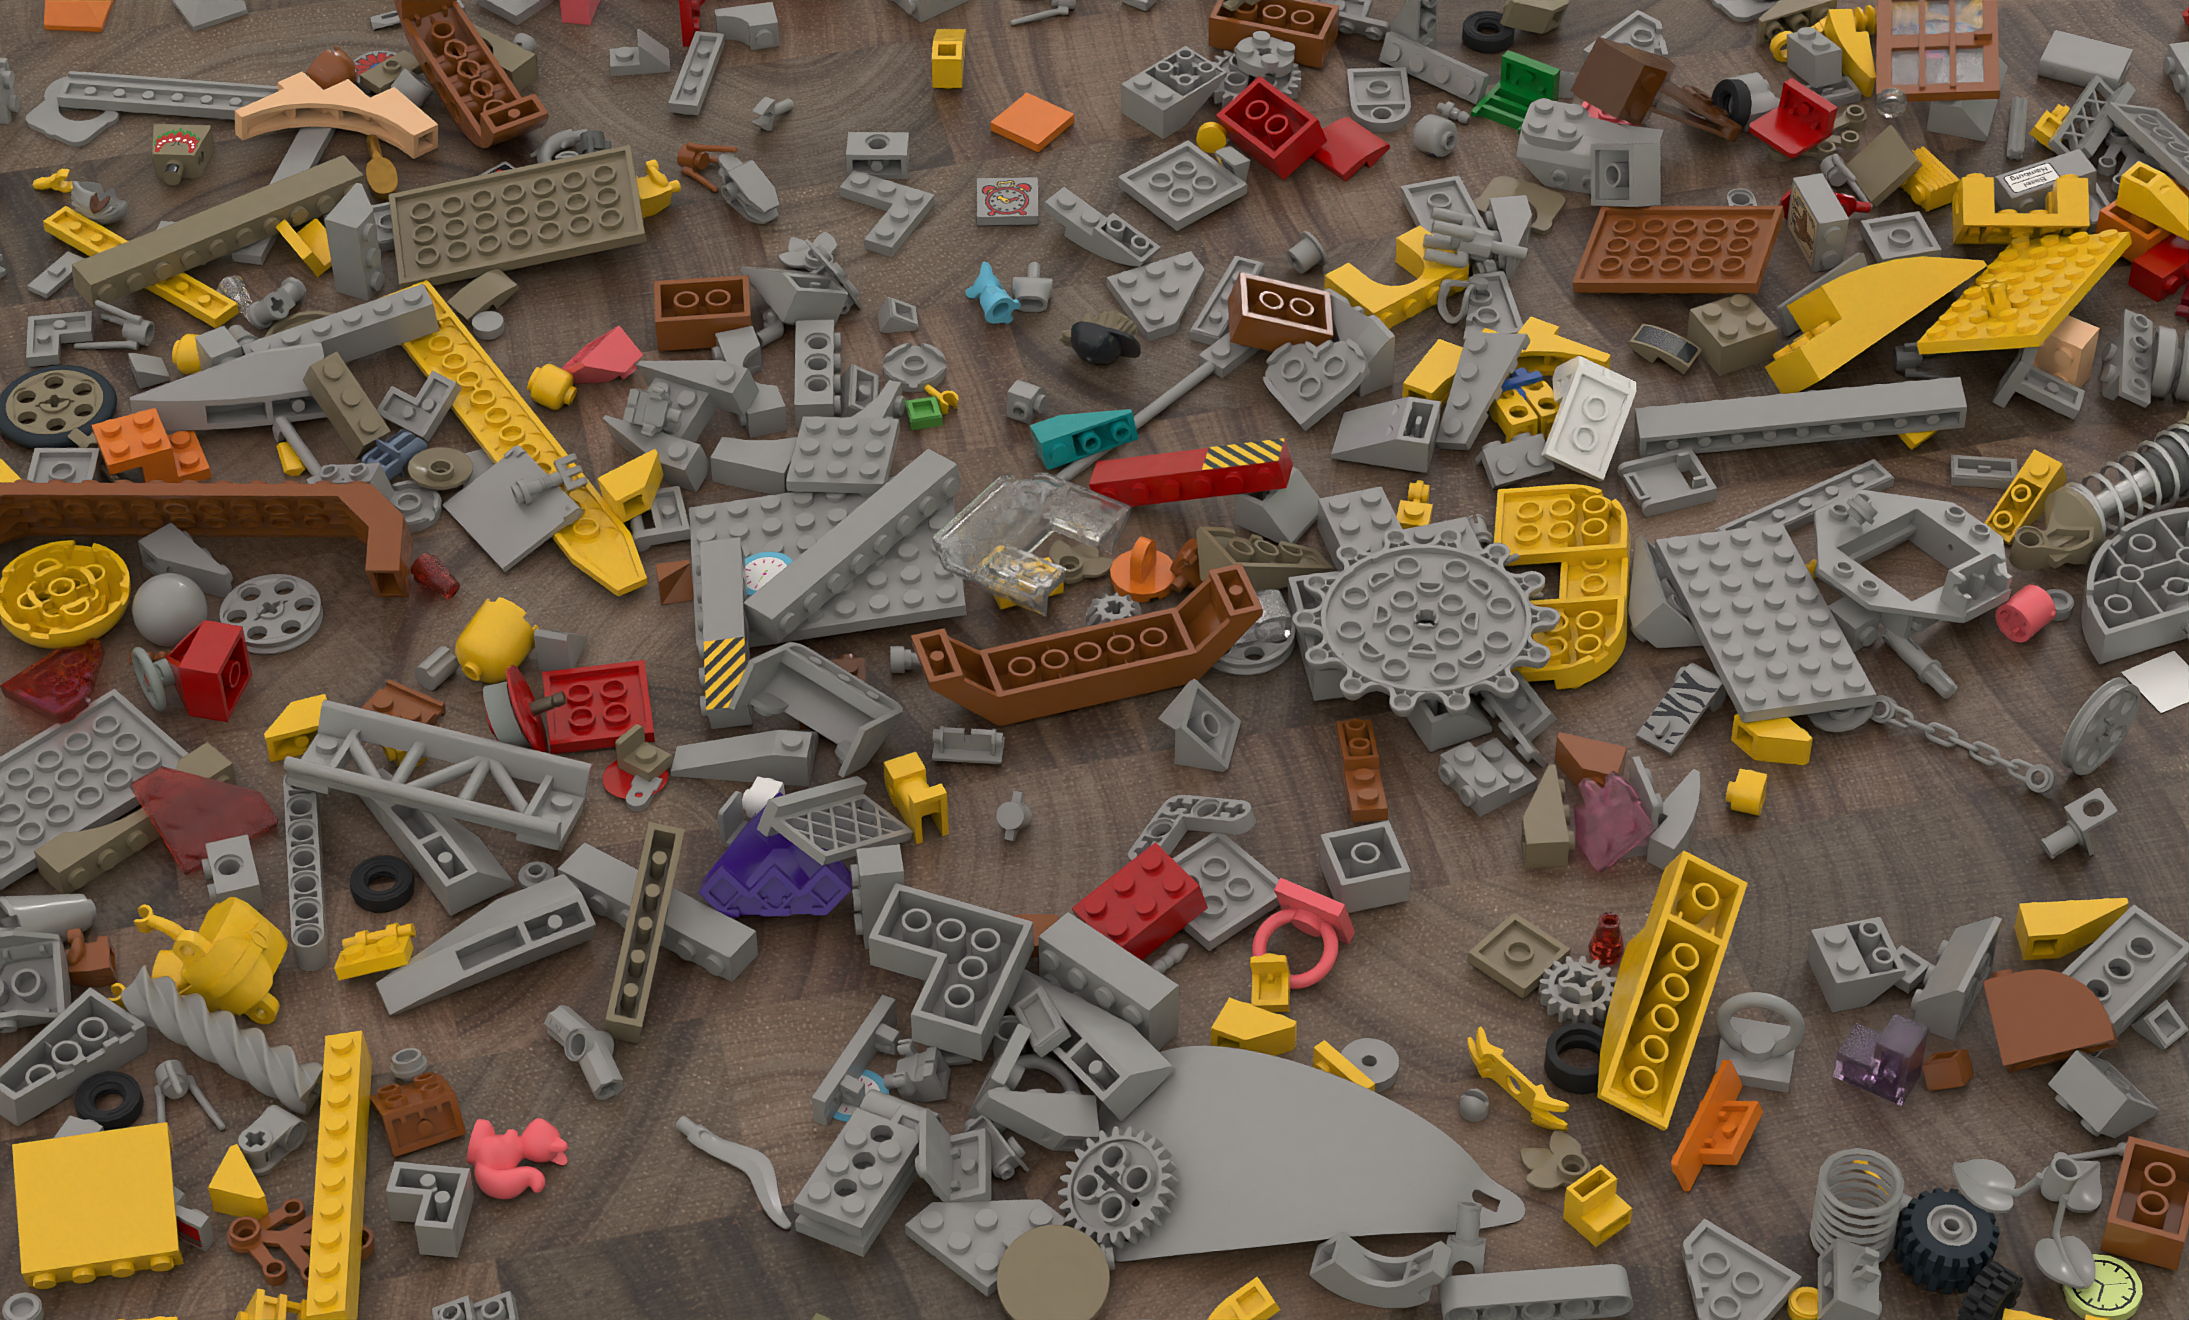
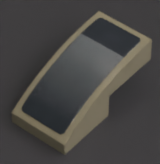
[1627,324,1702,375]

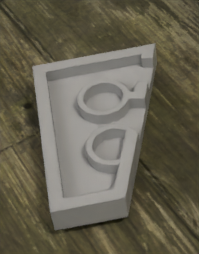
[1463,271,1523,346]

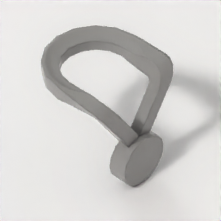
[1437,276,1489,324]

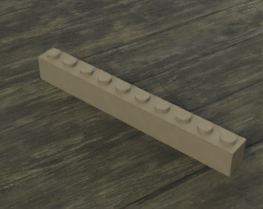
[72,155,364,309]

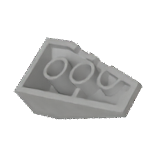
[1324,288,1395,397]
[671,729,820,787]

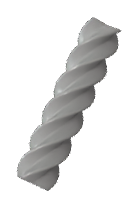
[121,965,323,1116]

